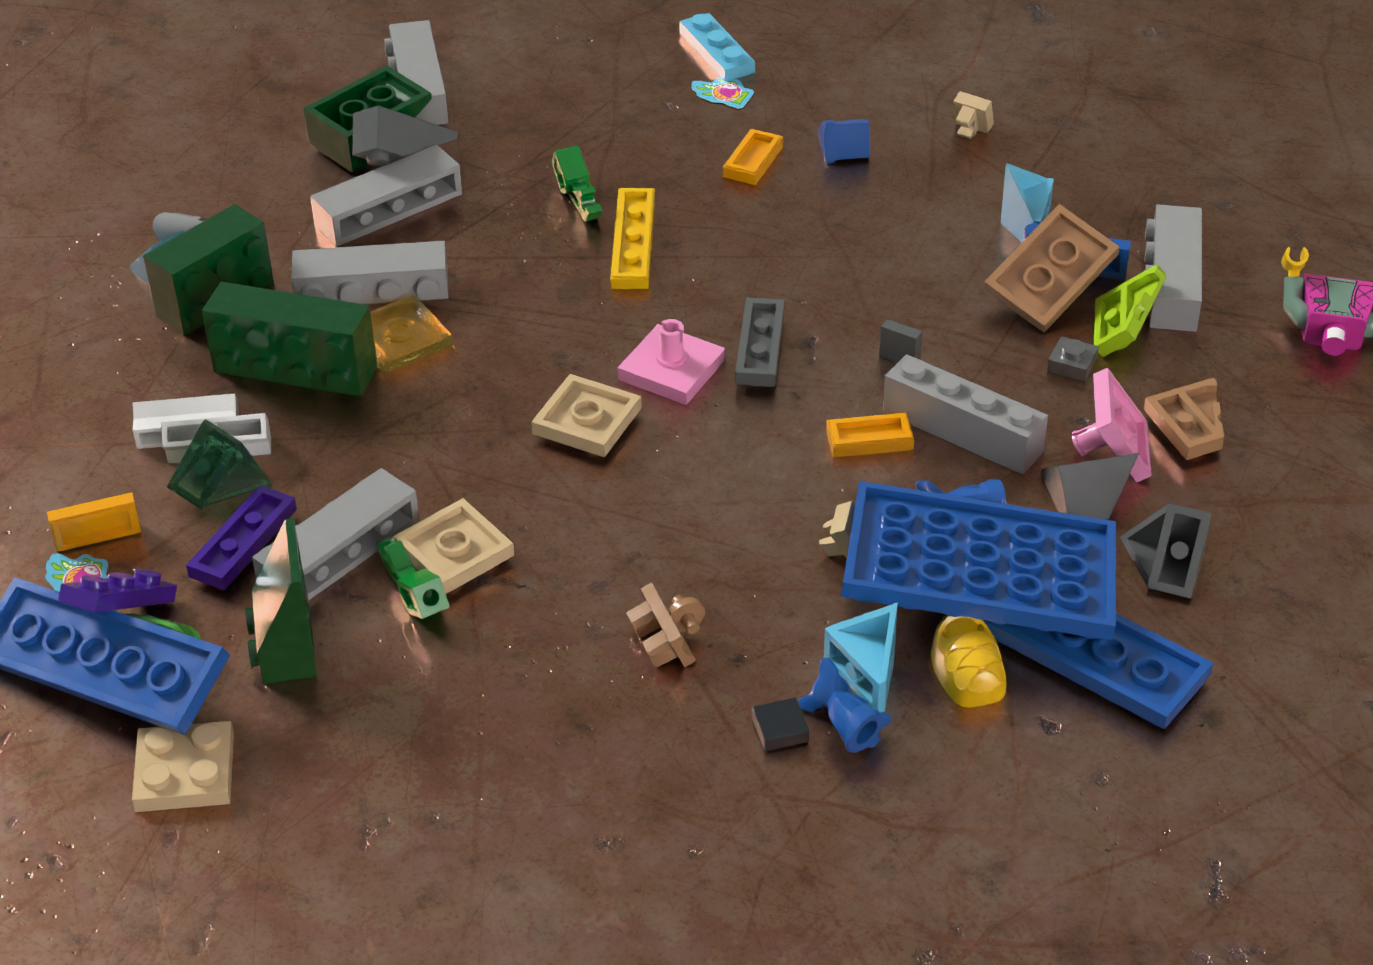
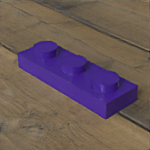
[186,485,297,591]
[58,570,177,613]

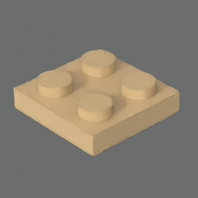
[531,374,642,457]
[393,498,514,594]
[132,721,234,812]

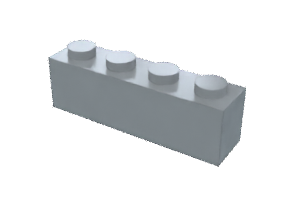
[384,20,449,125]
[310,144,462,247]
[1144,204,1202,332]
[291,241,449,304]
[883,354,1048,475]
[252,468,420,601]

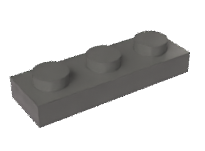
[735,297,785,387]

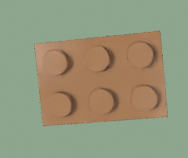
[984,204,1119,333]

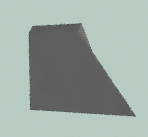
[1041,453,1139,520]
[1120,503,1212,598]

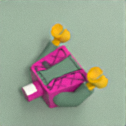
[1281,247,1373,356]

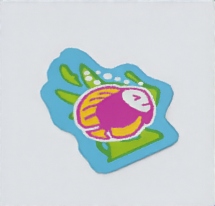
[692,78,754,109]
[45,553,108,592]

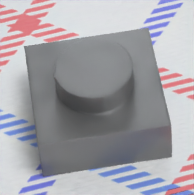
[1047,336,1099,382]

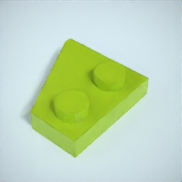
[1094,264,1166,357]

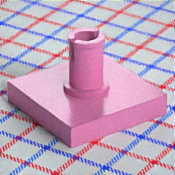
[617,319,726,405]
[1072,368,1152,482]

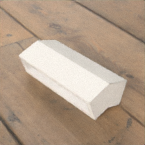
[132,393,239,449]
[161,413,271,463]

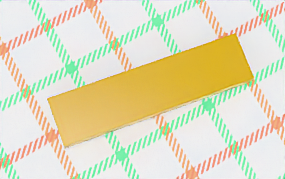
[610,188,655,289]

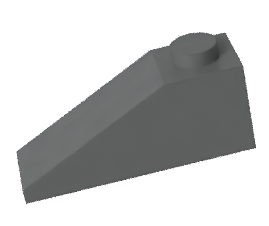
[352,106,458,166]

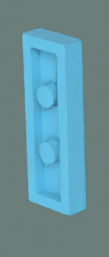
[679,13,755,81]

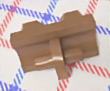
[626,582,705,668]

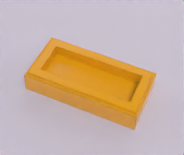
[723,129,783,185]
[826,413,914,458]
[47,492,142,552]

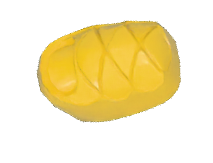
[931,615,1007,708]

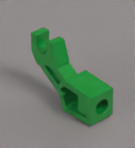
[551,145,602,221]
[376,537,450,619]

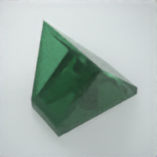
[167,419,273,510]

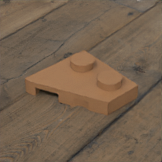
[1144,378,1224,460]

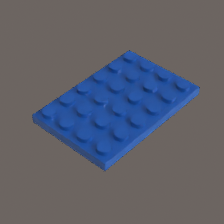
[841,481,1116,640]

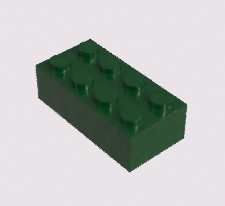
[202,282,378,397]

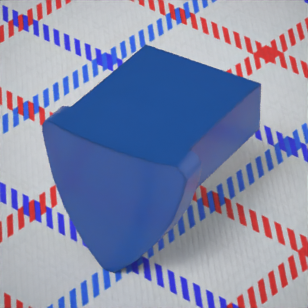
[818,119,870,164]

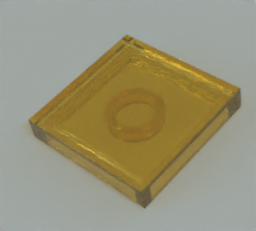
[371,295,453,373]

